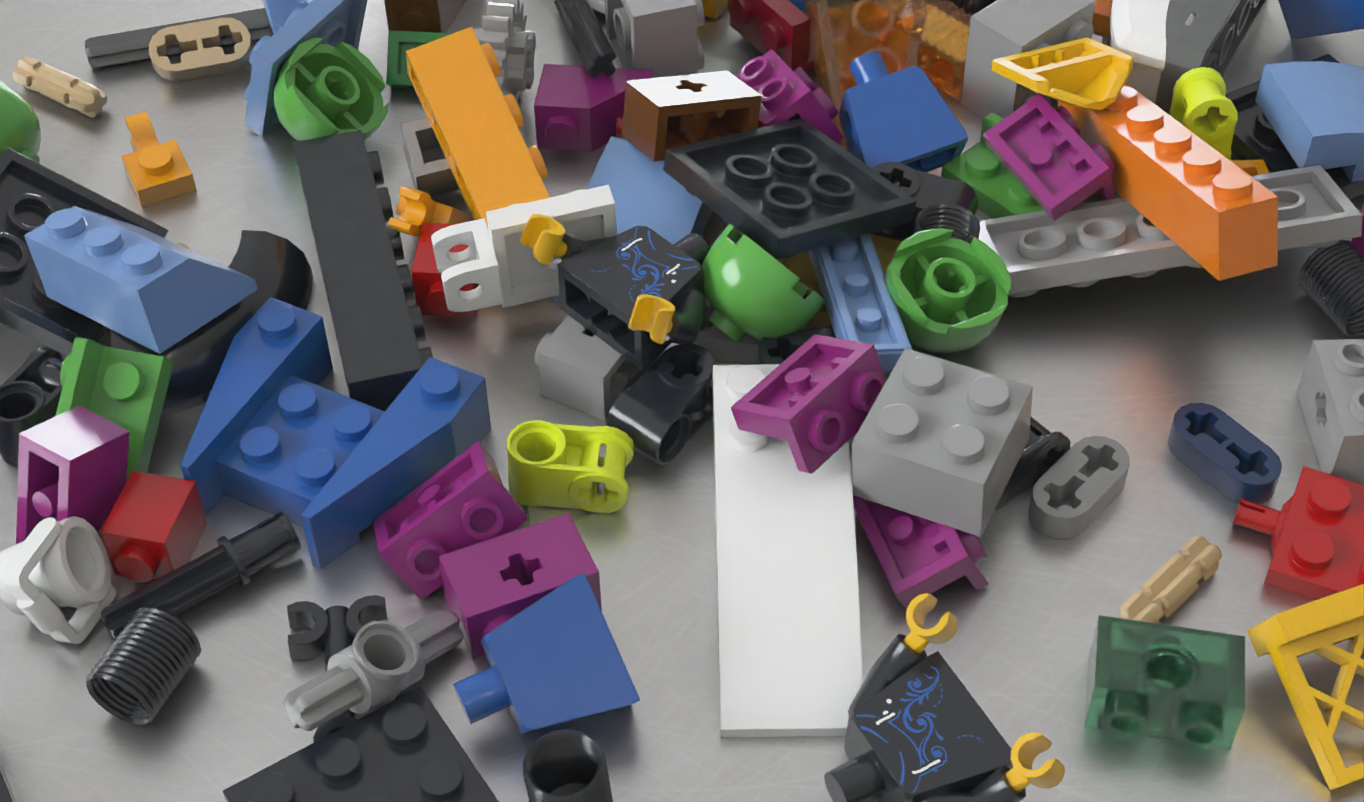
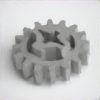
[473,0,536,103]

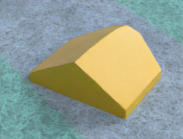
[992,37,1134,110]

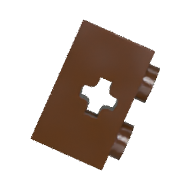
[622,71,762,162]

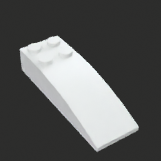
[713,364,863,738]

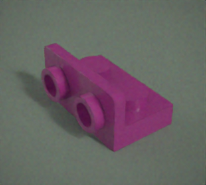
[983,94,1116,221]
[731,334,886,474]
[373,441,527,598]
[853,495,989,607]

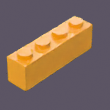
[406,26,550,231]

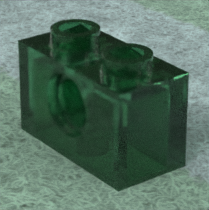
[1084,615,1245,749]

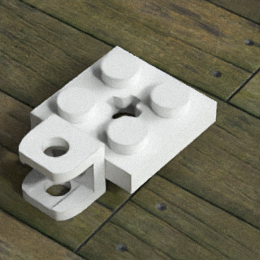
[431,185,617,312]

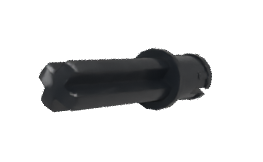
[101,511,301,641]

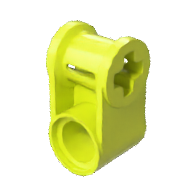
[1169,67,1238,160]
[507,420,634,513]

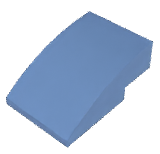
[1255,61,1364,182]
[553,136,713,303]

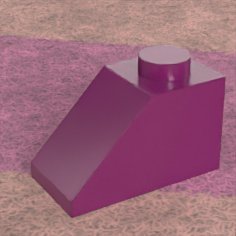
[534,64,653,152]
[16,406,130,544]

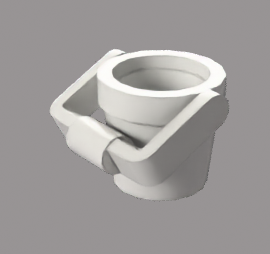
[0,516,117,644]

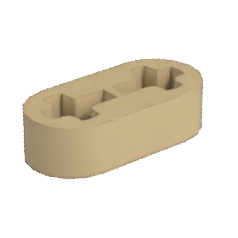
[149,18,253,81]

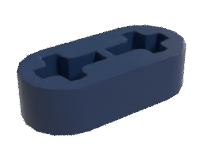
[1167,403,1282,504]

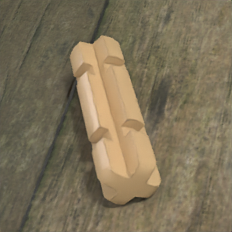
[12,56,107,118]
[1116,536,1222,640]

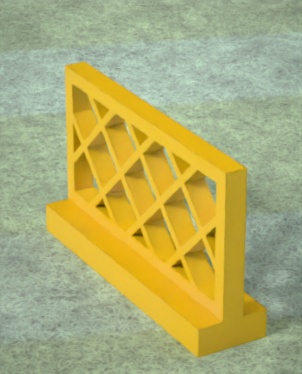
[1247,584,1364,790]

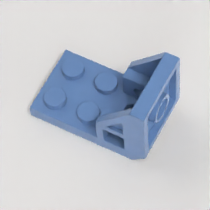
[244,0,367,136]

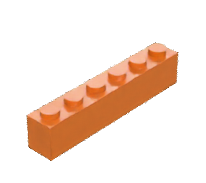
[1058,83,1278,281]

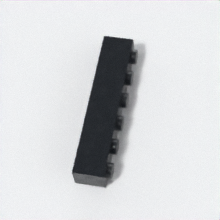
[293,130,433,411]

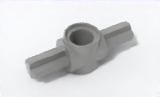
[283,610,464,731]

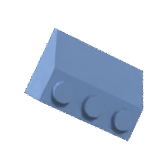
[24,206,258,354]

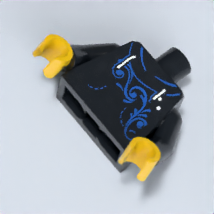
[520,214,710,370]
[824,593,1065,802]

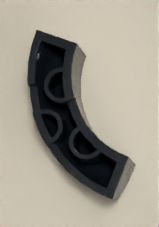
[111,230,313,417]

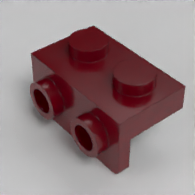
[727,0,832,72]

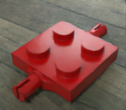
[1232,466,1364,600]

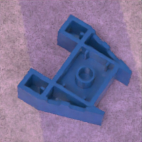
[180,297,491,569]

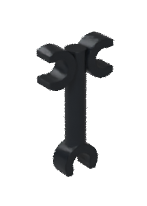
[287,595,387,742]

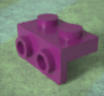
[736,49,844,143]

